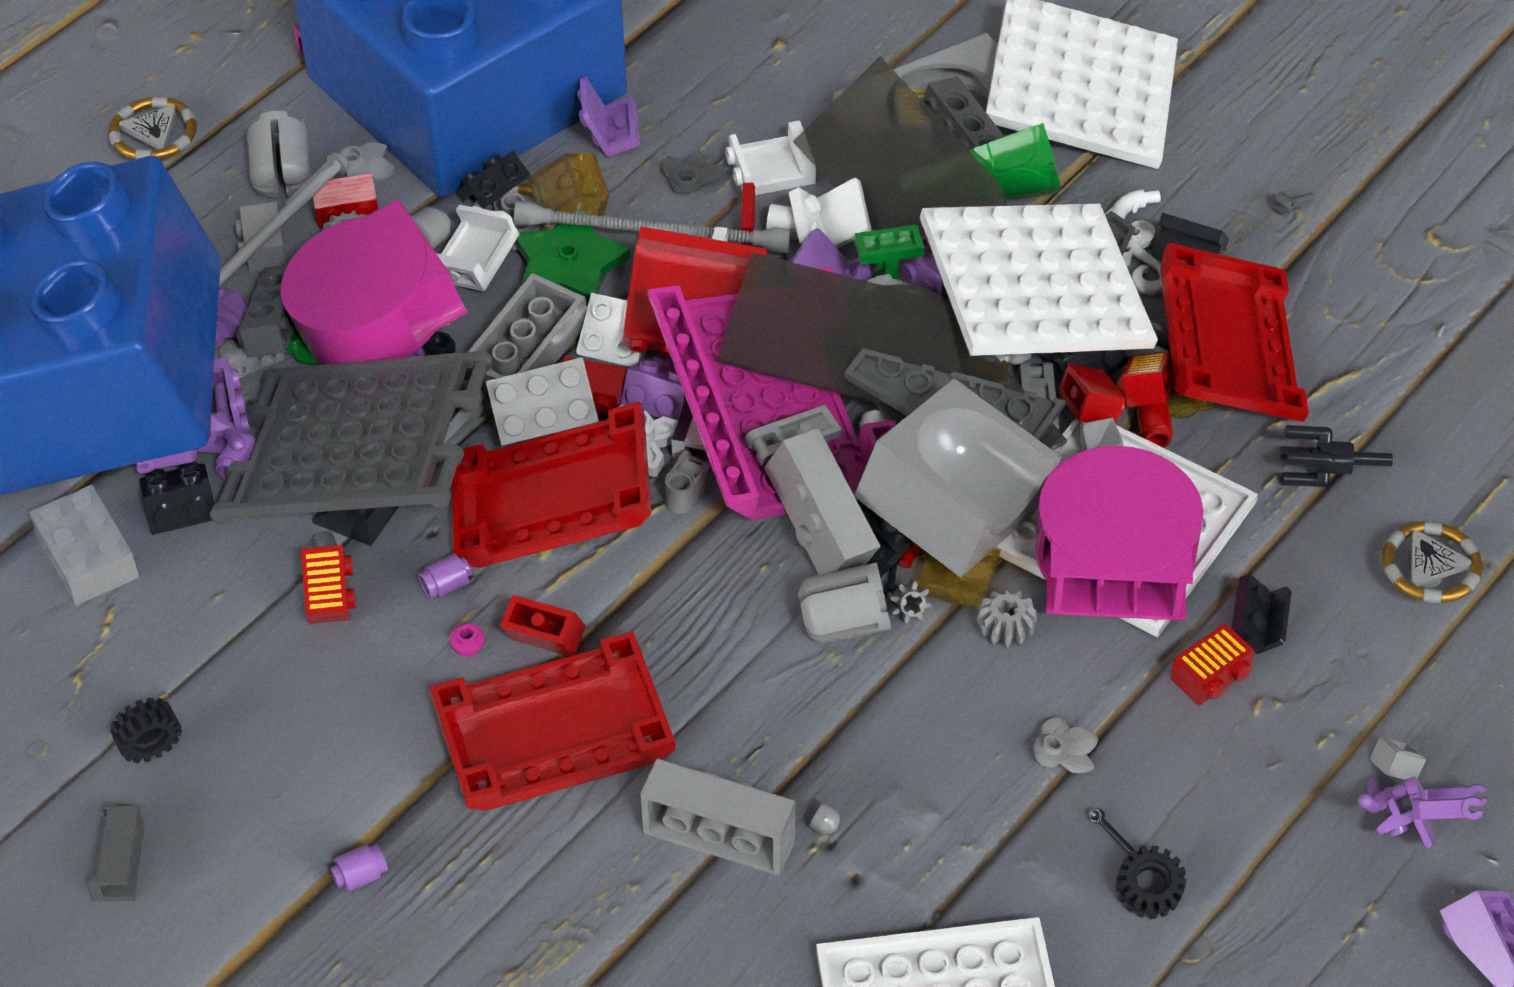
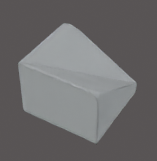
[1079,417,1123,451]
[1370,736,1426,780]

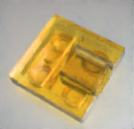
[917,548,1001,610]

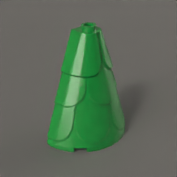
[896,123,1061,207]

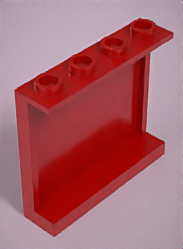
[621,226,767,358]

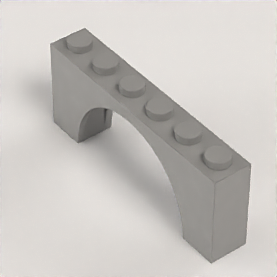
[833,33,997,159]

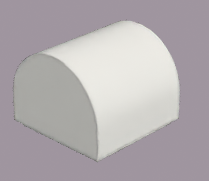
[766,204,798,240]

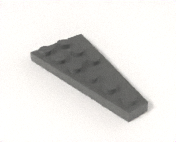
[844,348,1066,441]

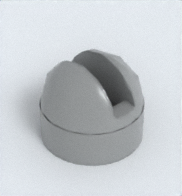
[809,802,840,835]

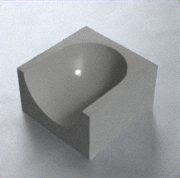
[854,378,1062,578]

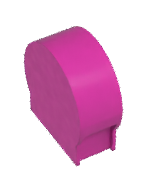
[281,199,468,365]
[1035,446,1203,621]

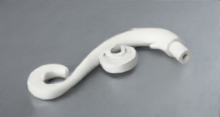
[1105,189,1163,296]

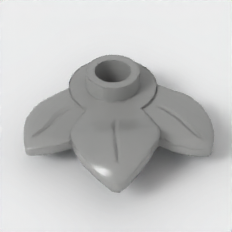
[339,143,396,181]
[1033,716,1098,773]

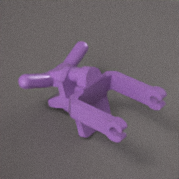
[136,381,245,473]
[1358,776,1487,848]

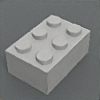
[485,357,599,446]
[29,485,139,606]

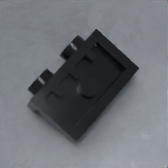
[1232,573,1292,654]

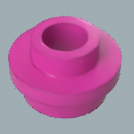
[450,623,485,657]

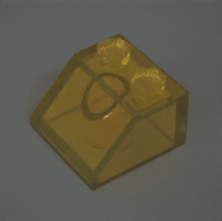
[529,153,610,223]

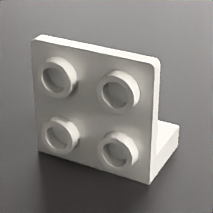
[789,178,871,249]
[576,293,641,367]

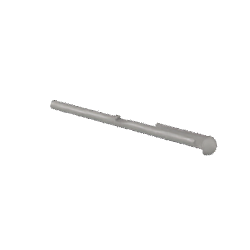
[219,153,348,288]

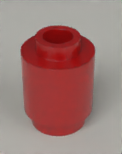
[1137,403,1173,448]

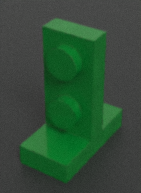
[854,225,924,280]

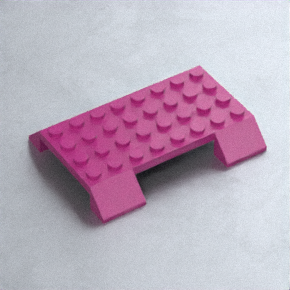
[647,266,896,520]

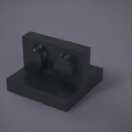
[1152,212,1229,262]

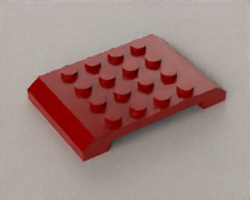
[1160,243,1309,422]
[452,401,652,568]
[429,631,676,811]

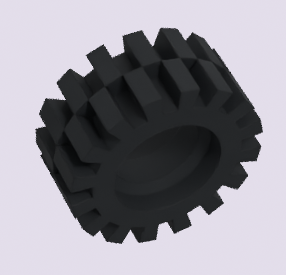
[110,697,182,763]
[1116,845,1187,919]

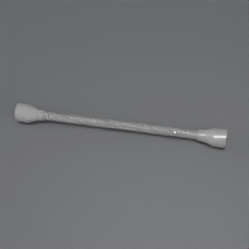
[514,200,790,254]

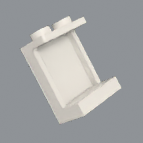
[725,120,816,195]
[436,205,520,291]

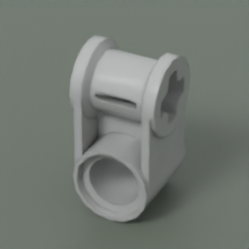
[665,450,715,514]

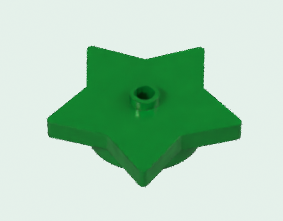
[515,210,631,303]

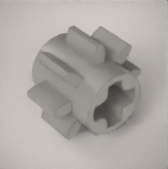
[887,578,932,623]

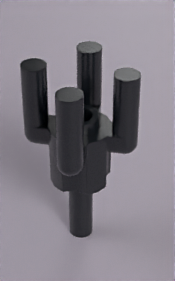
[1280,425,1393,487]

